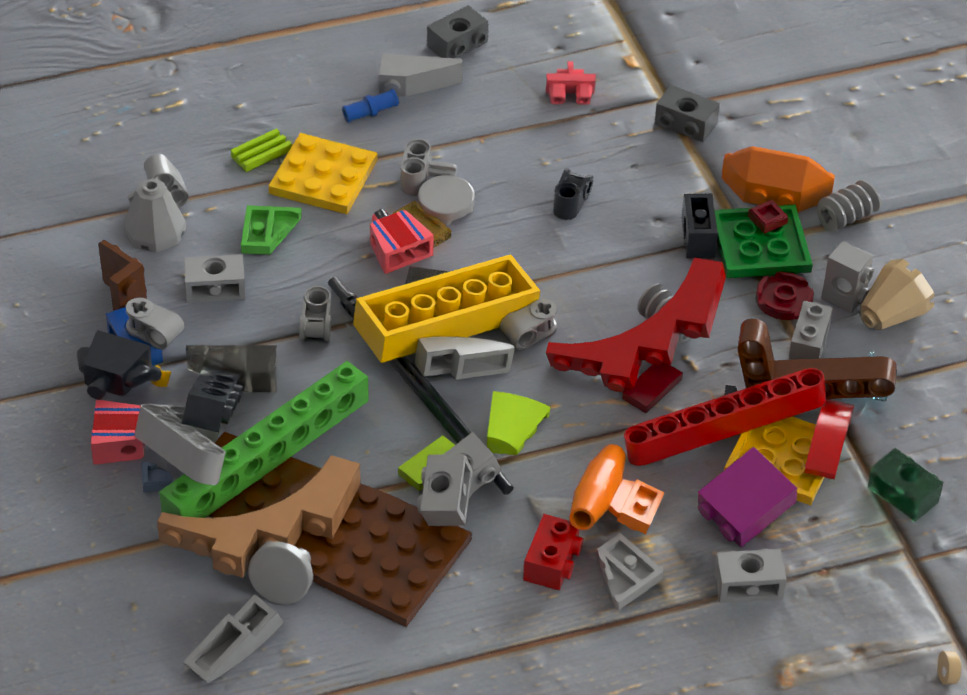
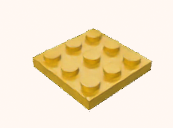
[268,133,378,214]
[724,417,825,506]

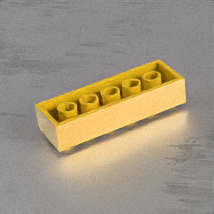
[353,254,540,363]

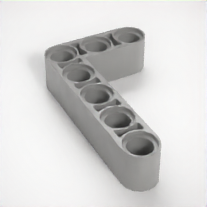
[134,404,225,485]

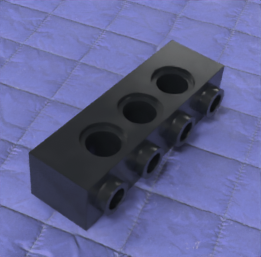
[182,367,243,433]

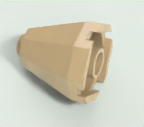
[861,259,934,330]

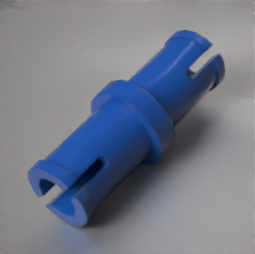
[342,89,399,123]

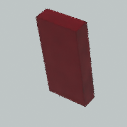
[622,364,683,413]

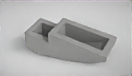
[414,337,515,380]
[184,594,284,683]

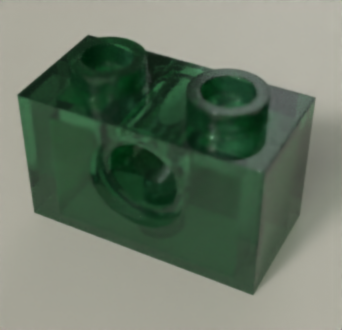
[867,448,944,522]

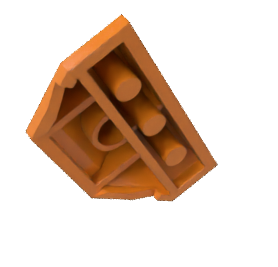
[721,146,835,213]

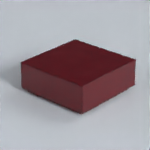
[748,200,788,234]

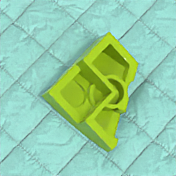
[487,391,550,455]

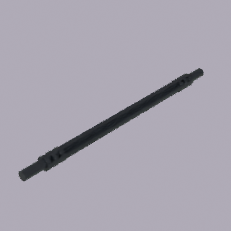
[328,277,514,495]

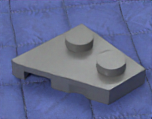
[596,533,664,611]

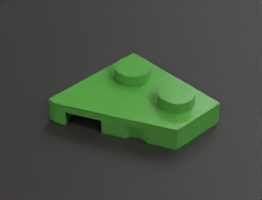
[241,205,302,255]

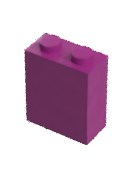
[698,447,797,547]

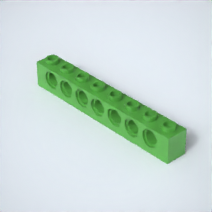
[159,361,369,518]

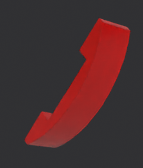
[804,399,855,480]

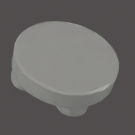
[418,175,475,226]
[248,541,313,605]

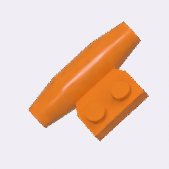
[569,444,665,535]

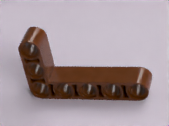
[738,318,897,399]

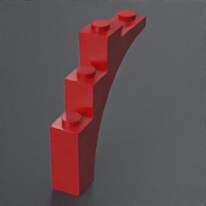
[546,258,726,392]

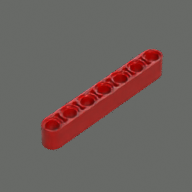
[624,368,826,466]

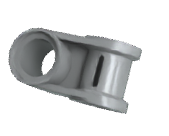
[299,286,331,341]
[126,298,184,350]
[500,299,557,350]

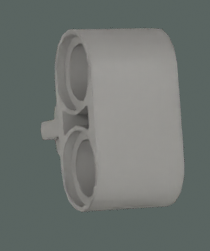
[401,139,457,195]
[128,154,189,207]

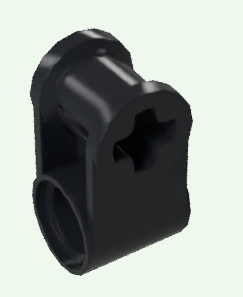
[553,168,593,220]

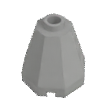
[124,179,186,253]

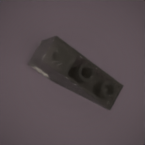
[186,345,278,392]

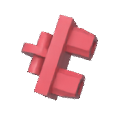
[545,61,596,104]

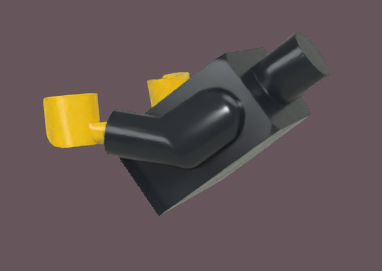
[77,330,171,400]

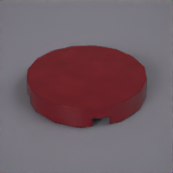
[755,272,814,320]

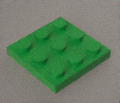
[715,205,813,278]

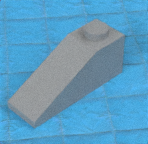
[379,53,463,97]

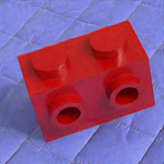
[523,514,584,591]

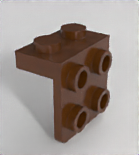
[98,240,147,311]

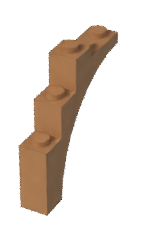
[157,455,361,578]

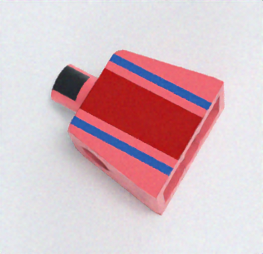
[370,209,434,274]
[91,400,145,464]

